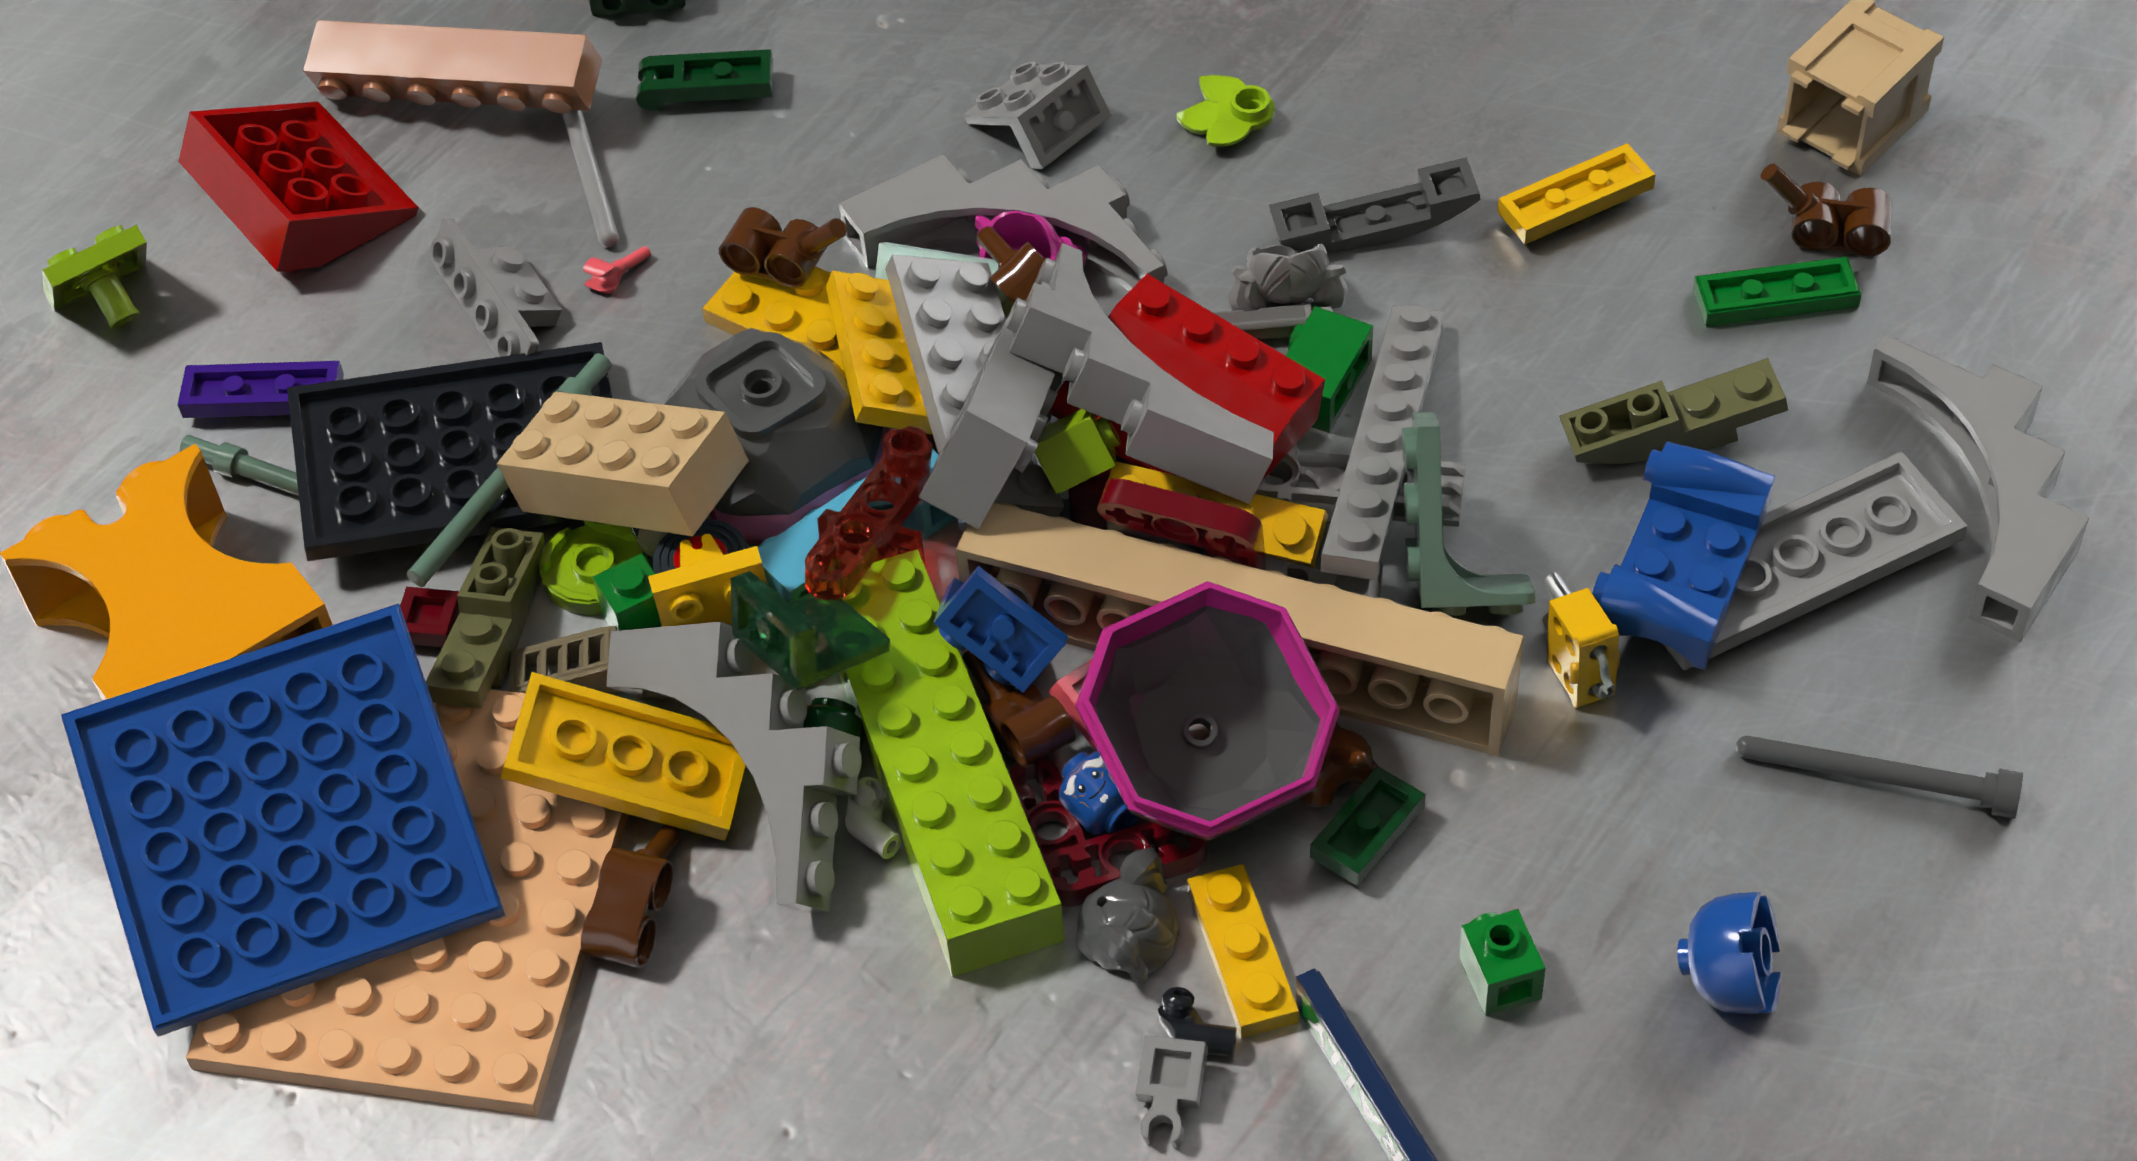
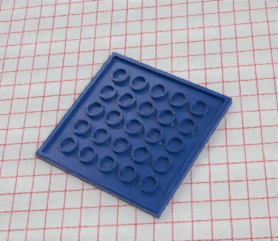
[61,603,505,1037]

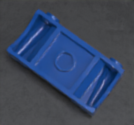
[1592,442,1775,670]

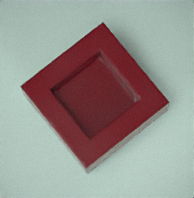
[400,587,460,647]

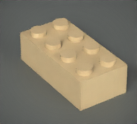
[497,391,749,536]

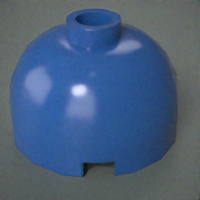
[1677,892,1781,1014]

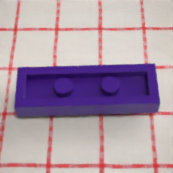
[177,361,344,418]

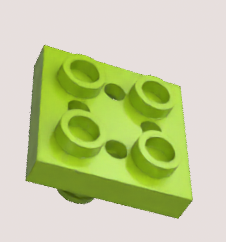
[42,224,147,329]

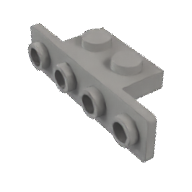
[430,219,562,357]

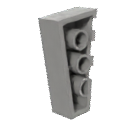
[919,316,1063,529]

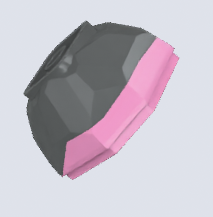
[664,328,889,544]

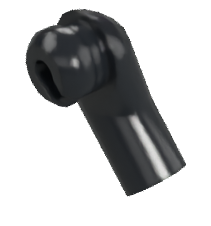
[1158,987,1237,1058]

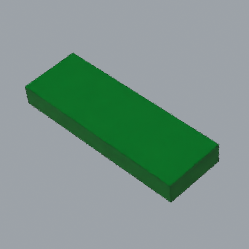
[1693,257,1862,327]

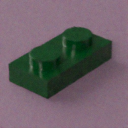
[1310,766,1426,886]

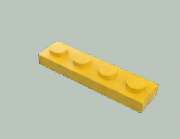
[1108,461,1329,568]

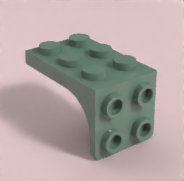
[1402,412,1535,616]

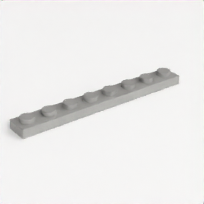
[1320,305,1445,580]

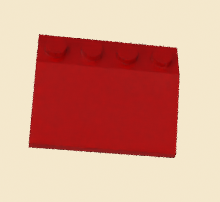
[178,101,419,272]
[1048,274,1325,482]

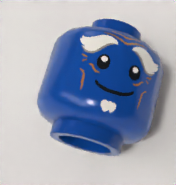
[1059,751,1140,836]

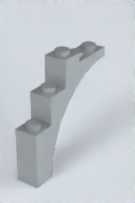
[839,154,1167,291]
[1005,243,1274,504]
[1867,335,2089,642]
[606,622,862,913]

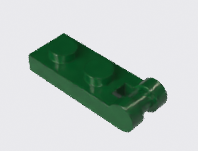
[636,49,774,111]

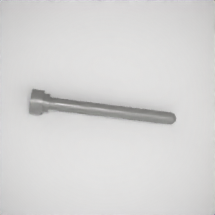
[562,110,619,247]

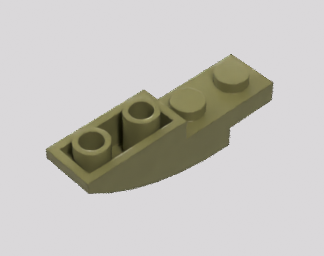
[1559,358,1788,464]
[426,527,545,709]

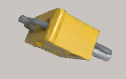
[1542,573,1620,708]

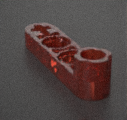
[804,426,932,600]

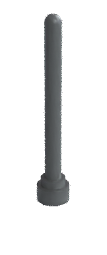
[1736,736,2023,819]

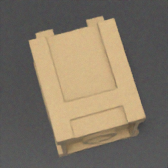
[1777,0,1944,176]

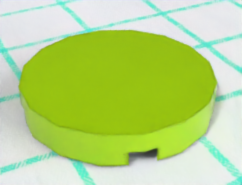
[539,521,648,616]

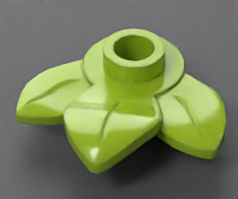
[1176,75,1275,147]

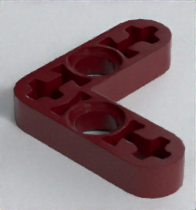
[1097,478,1266,571]
[1009,757,1207,907]

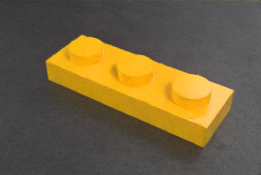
[1497,143,1656,244]
[1187,864,1299,1039]

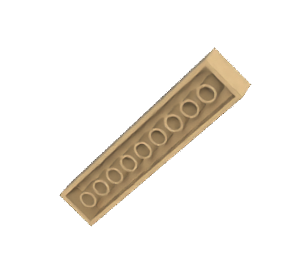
[956,502,1523,756]

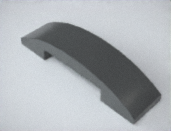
[1269,157,1480,252]

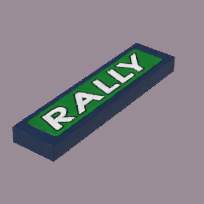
[1296,968,1438,1161]

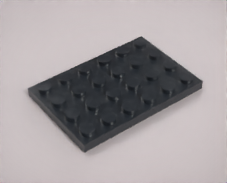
[287,342,612,561]

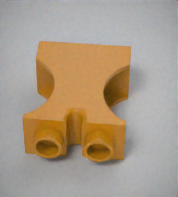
[0,444,333,701]

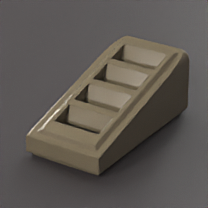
[509,626,622,694]

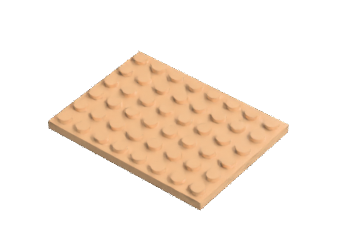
[185,689,629,1116]

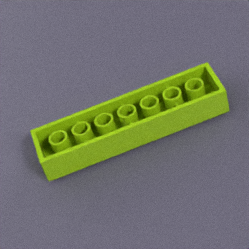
[812,549,1065,977]

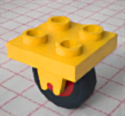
[648,519,778,638]

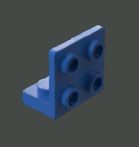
[934,566,1068,693]

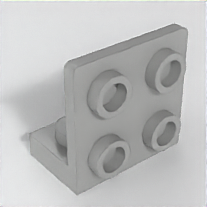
[964,61,1112,169]

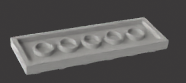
[885,254,1064,517]
[1663,451,1968,670]

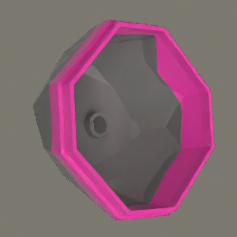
[1076,581,1340,841]

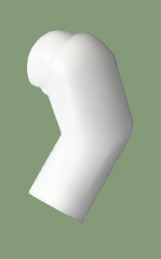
[845,777,902,859]

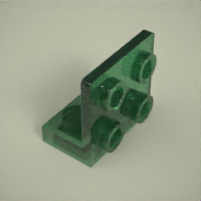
[730,571,890,691]

